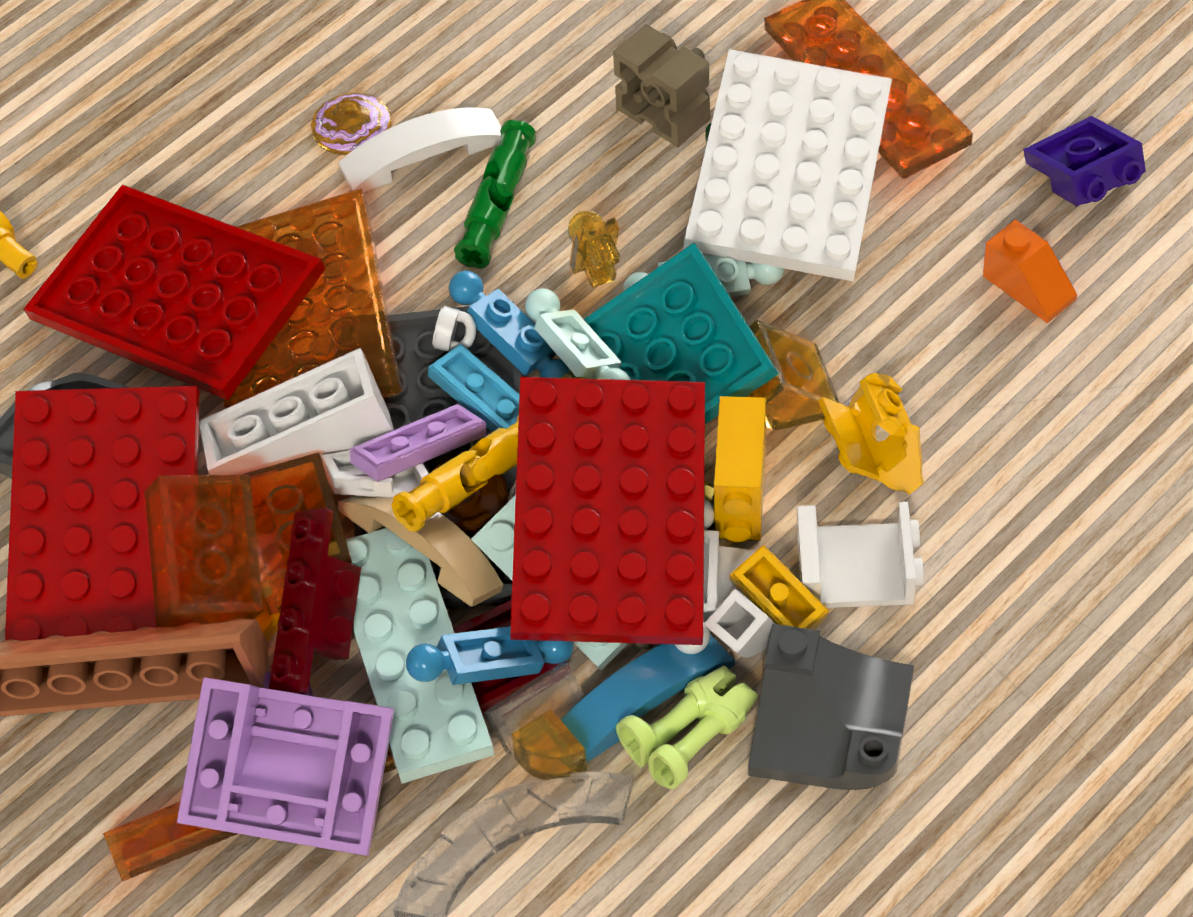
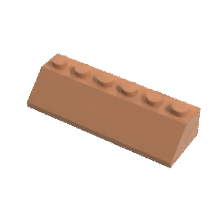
[0,618,269,717]

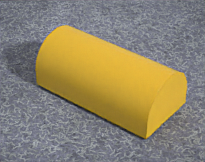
[729,544,829,630]

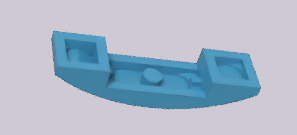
[554,634,735,766]

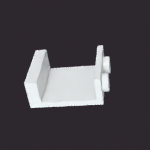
[796,502,924,608]

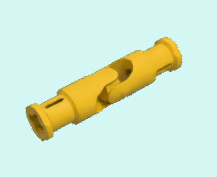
[391,415,519,532]

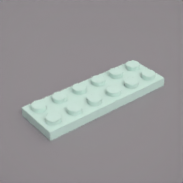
[328,528,495,784]

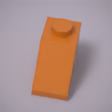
[983,219,1077,323]

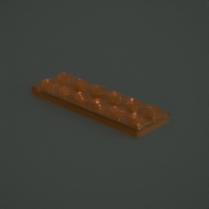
[764,0,973,179]

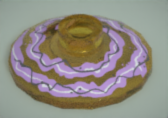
[311,93,392,156]

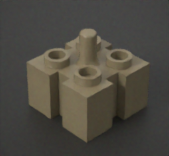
[613,24,710,147]

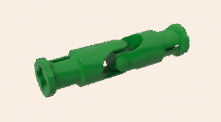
[454,120,536,269]

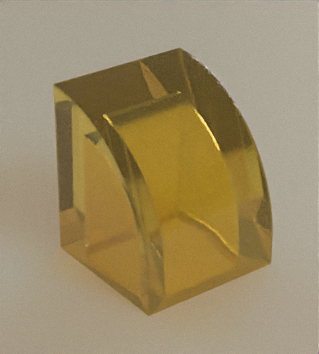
[511,709,587,782]

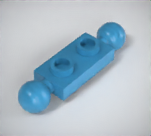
[449,270,575,378]
[406,626,574,685]

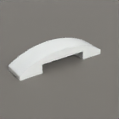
[339,108,501,196]

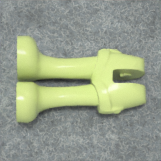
[616,665,758,789]

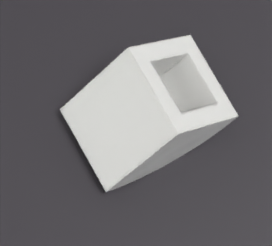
[704,589,775,658]

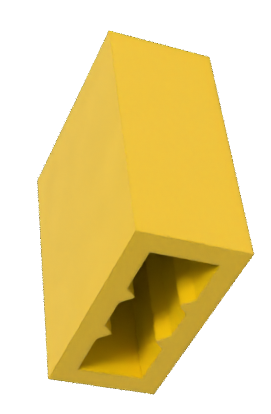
[714,396,766,542]

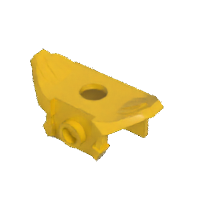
[818,373,924,495]

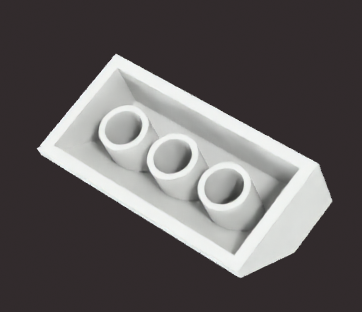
[199,348,394,510]

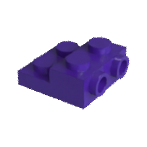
[1023,116,1146,206]

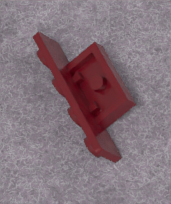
[269,508,361,695]

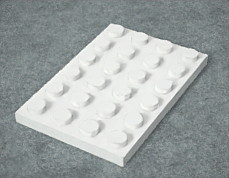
[683,49,892,281]

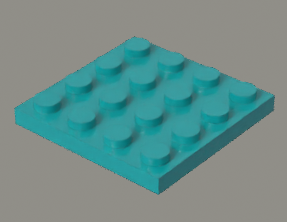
[559,243,780,424]

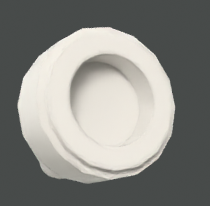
[432,306,476,352]

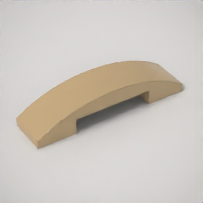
[337,495,503,607]

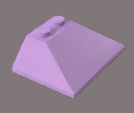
[177,677,395,856]

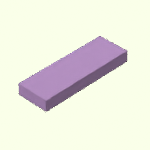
[350,404,486,482]

